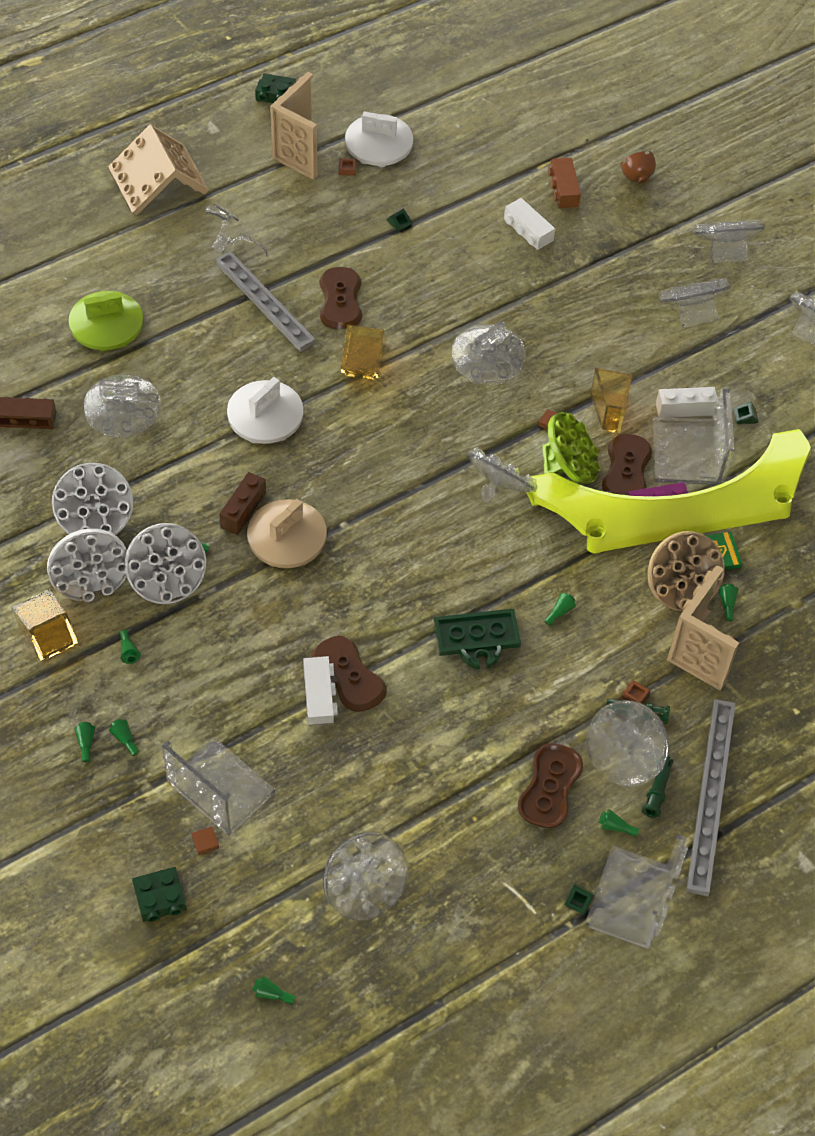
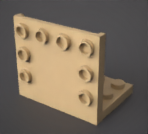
[270,72,318,180]
[108,124,209,215]
[667,565,739,691]

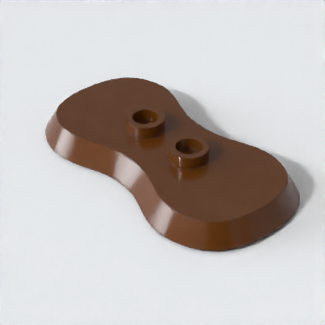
[319,267,362,329]
[602,434,652,495]
[311,636,387,712]
[518,743,583,828]

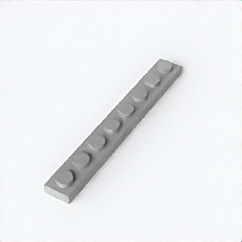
[216,251,315,352]

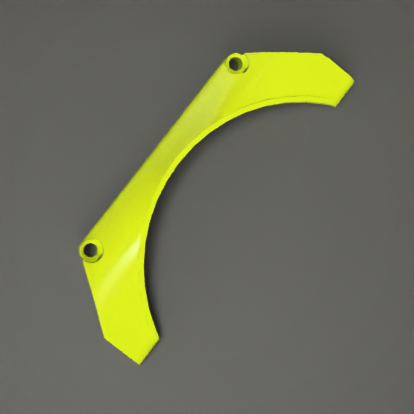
[524,429,811,553]

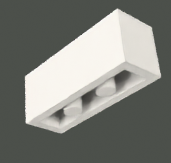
[504,198,555,250]
[656,387,718,418]
[303,656,337,725]

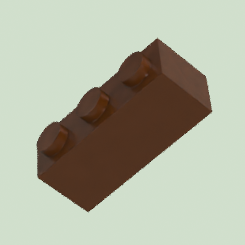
[0,397,56,429]
[219,472,266,535]

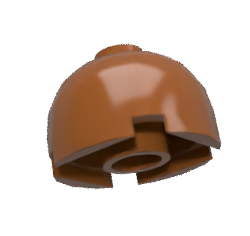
[620,151,656,183]

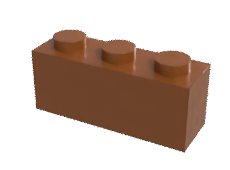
[548,157,581,208]

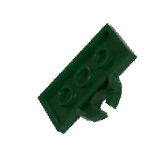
[433,609,521,669]

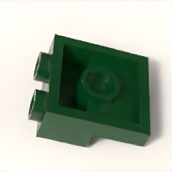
[255,73,296,103]
[132,867,187,922]

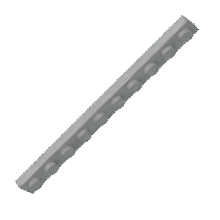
[686,699,735,896]

